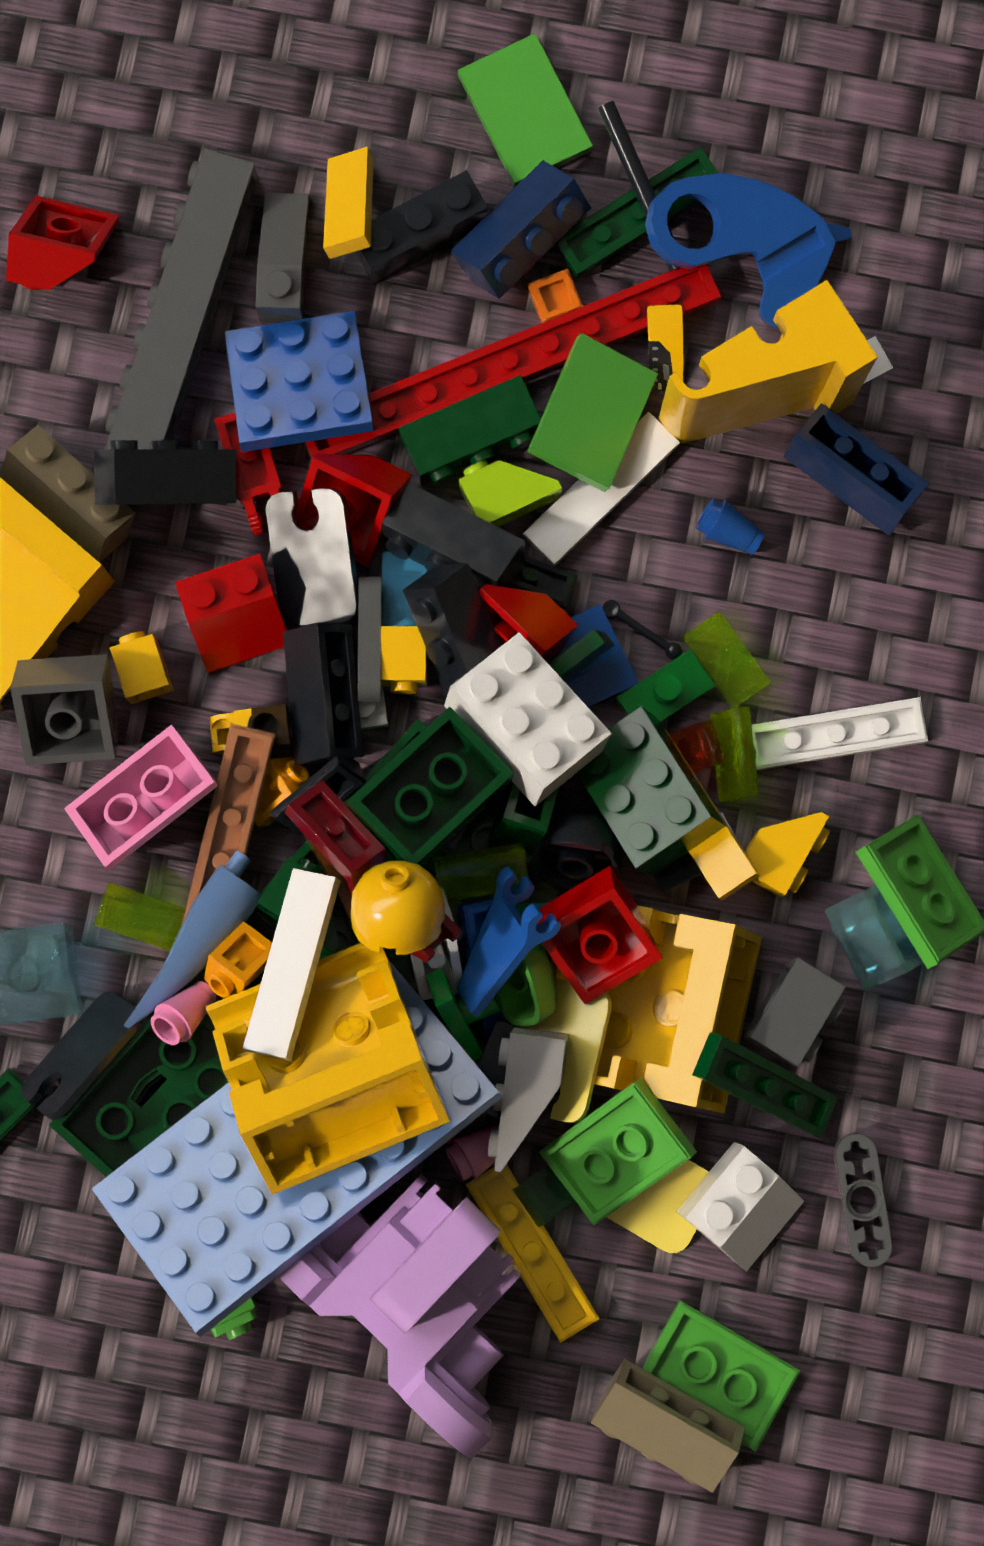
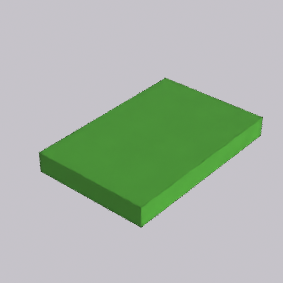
[457,34,593,188]
[527,333,658,492]
[856,814,984,969]
[539,1077,697,1225]
[642,1300,800,1452]

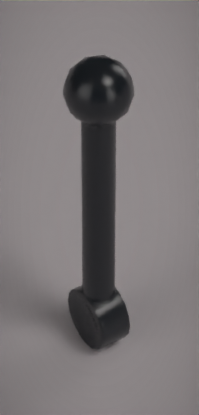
[603,600,682,659]

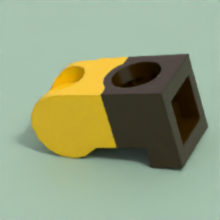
[209,704,293,755]

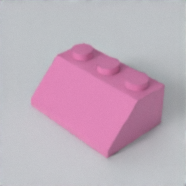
[64,724,218,871]

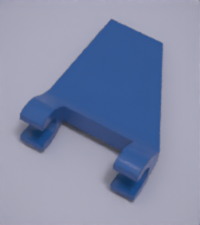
[456,866,561,1017]

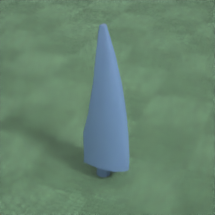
[123,850,261,1029]

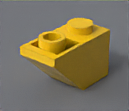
[745,812,830,898]

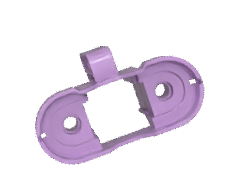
[278,1174,521,1458]

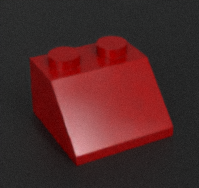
[175,553,287,674]
[537,866,663,1004]

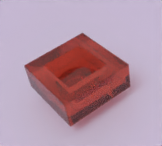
[669,720,725,774]

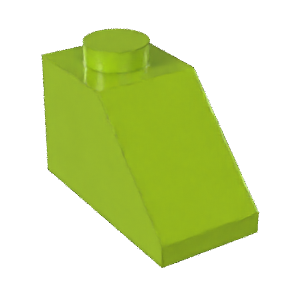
[459,460,562,527]

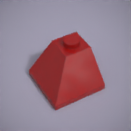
[6,195,120,291]
[296,454,412,568]
[479,584,578,664]

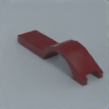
[285,780,462,963]

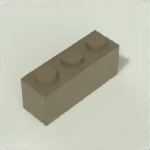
[1,425,136,563]
[591,1359,745,1493]

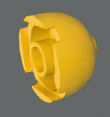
[351,861,445,955]

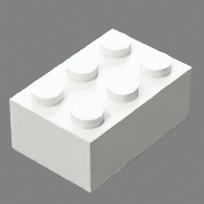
[444,632,612,806]

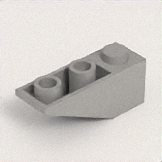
[488,1027,569,1172]

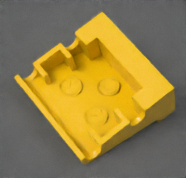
[658,280,878,443]
[0,478,115,711]
[551,906,762,1113]
[206,943,450,1195]

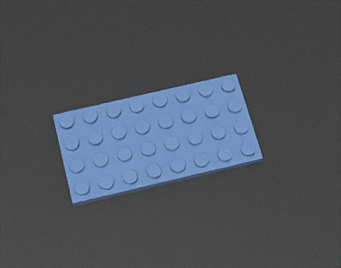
[92,959,501,1337]

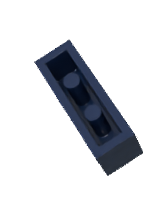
[451,160,591,299]
[784,403,929,536]

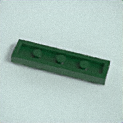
[555,147,718,279]
[692,1032,838,1139]

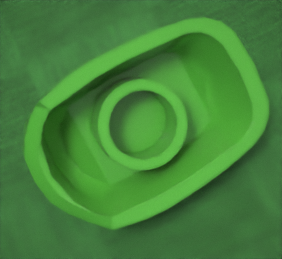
[495,943,557,1026]

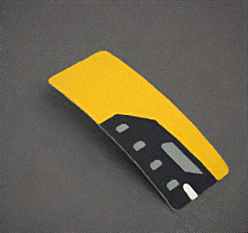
[647,305,683,390]

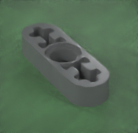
[358,576,382,702]
[833,1133,892,1267]

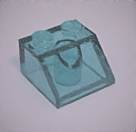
[824,885,923,991]
[0,923,83,1025]

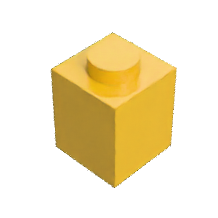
[381,626,428,694]
[110,631,174,704]

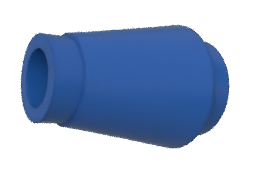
[696,498,765,555]

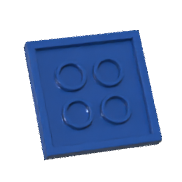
[225,311,374,452]

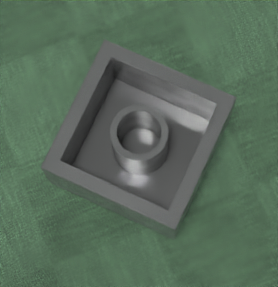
[10,654,120,765]
[742,958,846,1067]

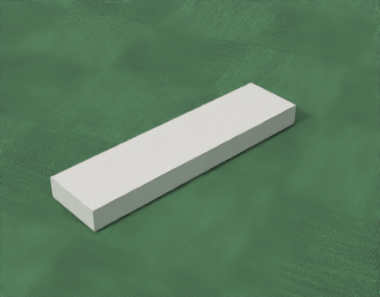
[523,412,680,567]
[743,697,928,771]
[243,868,341,1061]

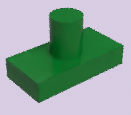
[616,649,715,723]
[426,968,501,1061]

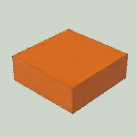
[527,269,583,323]

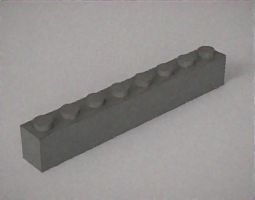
[92,148,258,473]

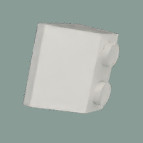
[676,1142,804,1272]

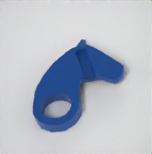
[645,173,851,329]

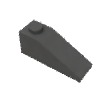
[255,193,309,323]

